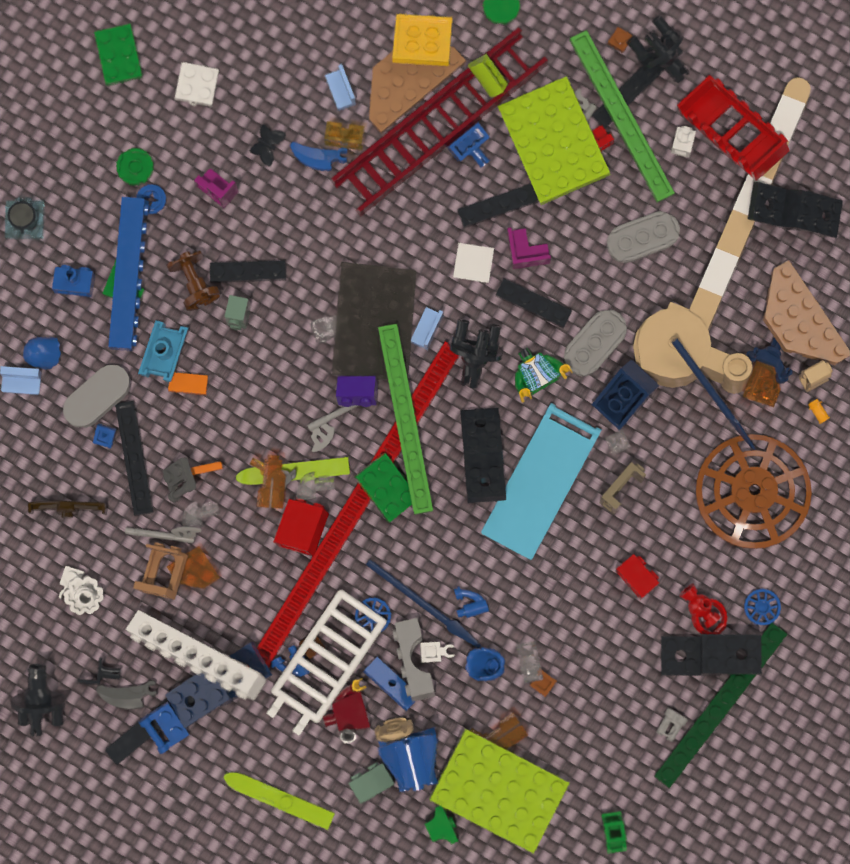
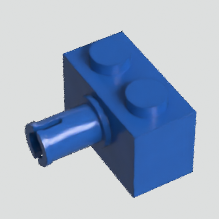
[447,123,490,168]
[52,265,95,297]

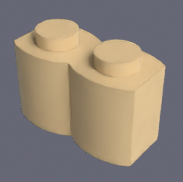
[799,360,833,392]

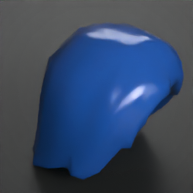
[23,337,61,370]
[465,647,505,681]

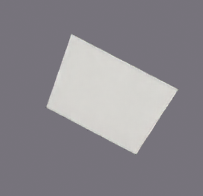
[453,243,494,283]

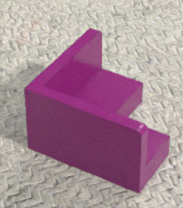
[194,169,239,208]
[507,227,551,269]

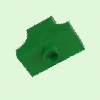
[424,806,458,845]
[601,811,627,854]

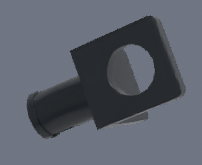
[76,658,121,686]

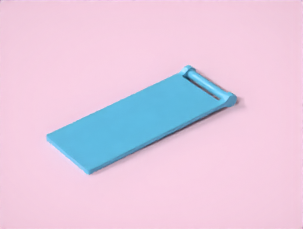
[481,403,602,560]

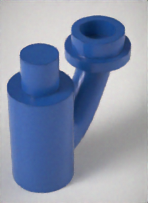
[454,586,489,618]
[271,645,310,678]

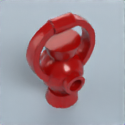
[679,583,727,634]

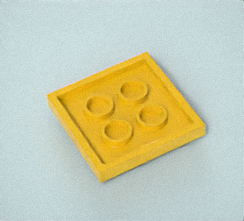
[392,14,452,66]

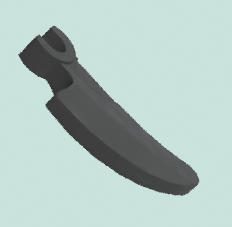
[96,681,158,710]

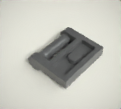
[163,457,196,503]

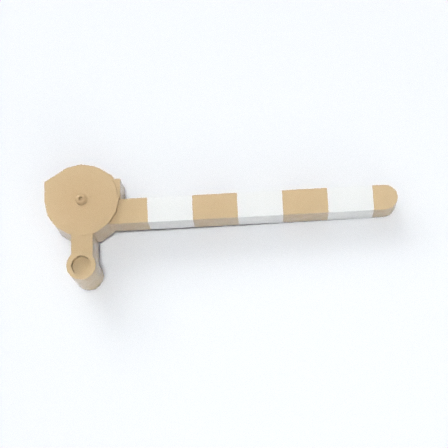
[633,78,811,394]

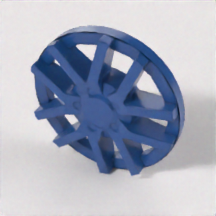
[744,589,781,625]
[355,598,391,633]

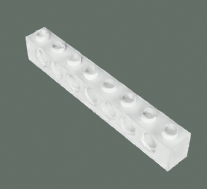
[126,610,266,701]

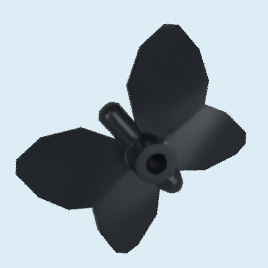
[249,125,286,167]

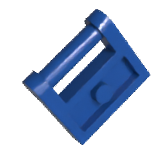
[138,702,189,754]

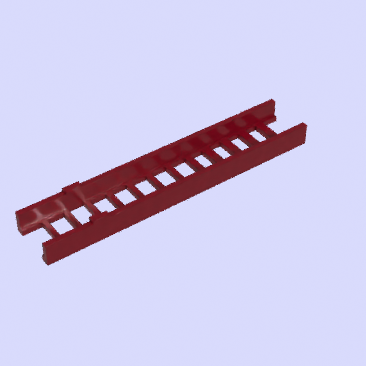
[331,27,548,217]

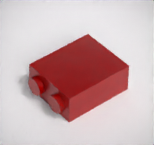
[273,498,329,557]

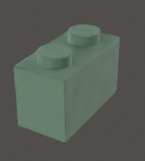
[225,295,251,330]
[349,762,395,804]

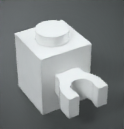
[671,126,696,158]

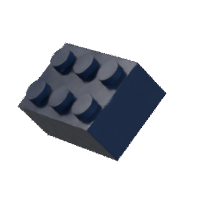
[591,359,660,431]

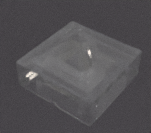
[605,430,630,456]

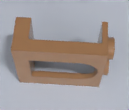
[133,542,188,600]

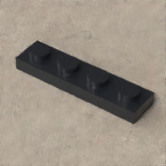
[210,260,286,283]
[495,278,572,329]

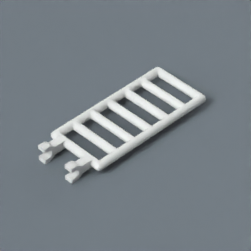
[267,590,387,735]

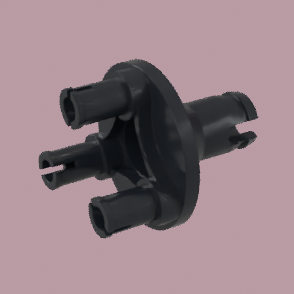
[626,15,689,83]
[449,319,503,388]
[10,663,66,737]

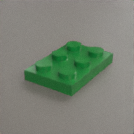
[94,24,143,86]
[354,453,412,523]

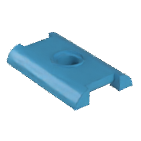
[138,321,189,382]

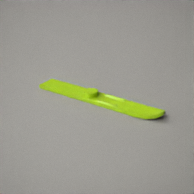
[236,457,350,485]
[224,773,335,830]

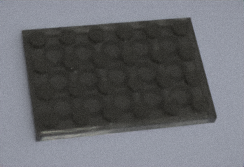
[331,262,416,381]

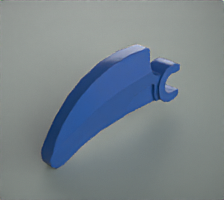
[290,142,348,171]

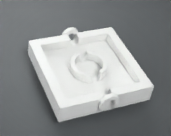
[175,62,219,107]

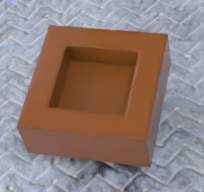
[608,27,632,53]
[530,670,557,697]

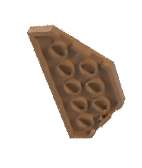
[369,47,466,134]
[763,260,850,365]

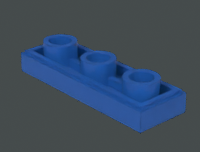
[363,657,416,711]

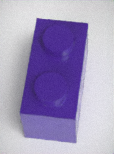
[336,376,378,407]

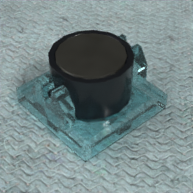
[5,197,44,239]

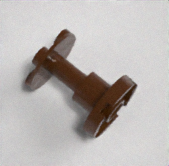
[166,251,220,311]

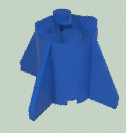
[378,727,437,792]

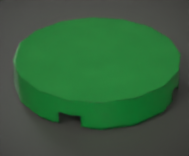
[483,0,520,25]
[116,148,154,186]

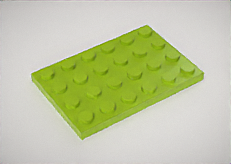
[498,76,611,205]
[429,729,569,854]

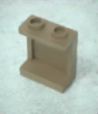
[599,462,646,515]

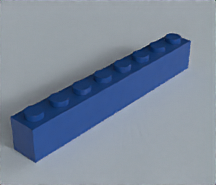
[108,197,149,351]

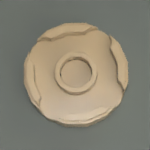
[374,717,414,742]

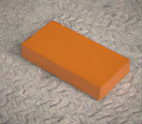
[168,372,208,395]
[191,462,223,476]

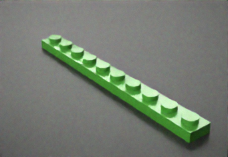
[569,30,674,203]
[378,324,433,515]

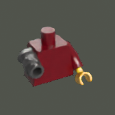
[323,678,371,743]

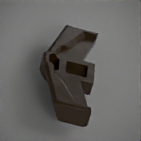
[28,501,107,519]

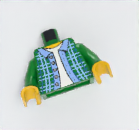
[515,348,573,402]

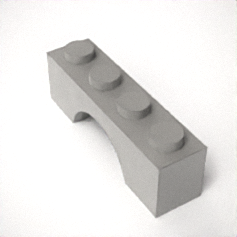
[392,618,435,702]

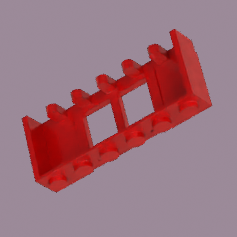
[677,75,790,181]

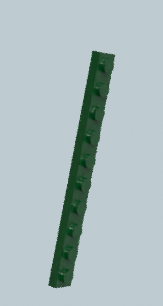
[654,623,788,789]

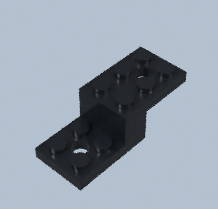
[748,182,843,238]
[460,408,506,503]
[661,634,762,676]

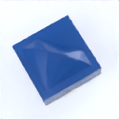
[93,424,117,448]

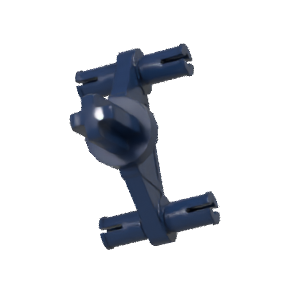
[745,337,793,387]

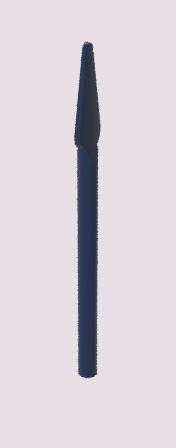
[671,338,755,450]
[366,559,481,648]

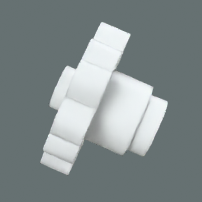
[63,576,103,615]

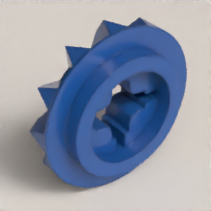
[136,185,166,215]

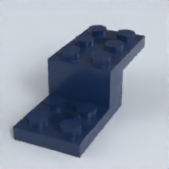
[165,642,272,728]

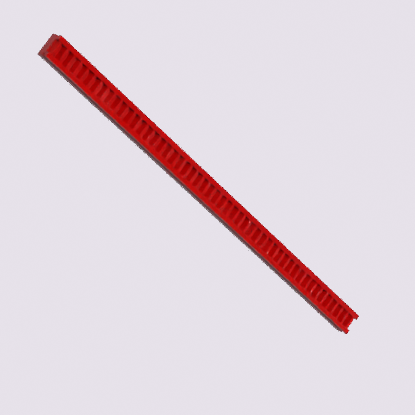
[246,341,460,668]

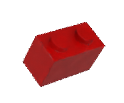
[615,554,659,600]

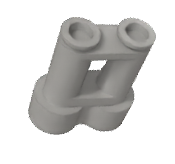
[656,708,688,742]

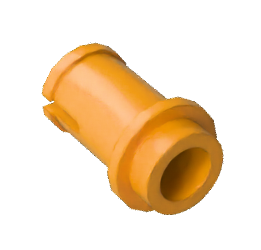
[808,399,830,424]

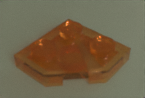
[743,361,781,407]
[167,546,220,589]

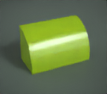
[468,54,508,97]

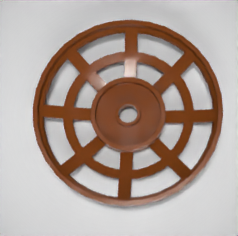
[695,434,812,549]

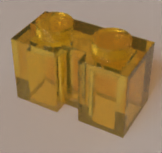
[324,121,365,150]

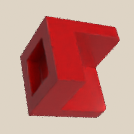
[592,125,614,151]

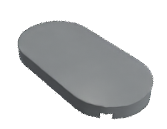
[607,212,680,263]
[564,310,627,376]
[63,365,130,428]

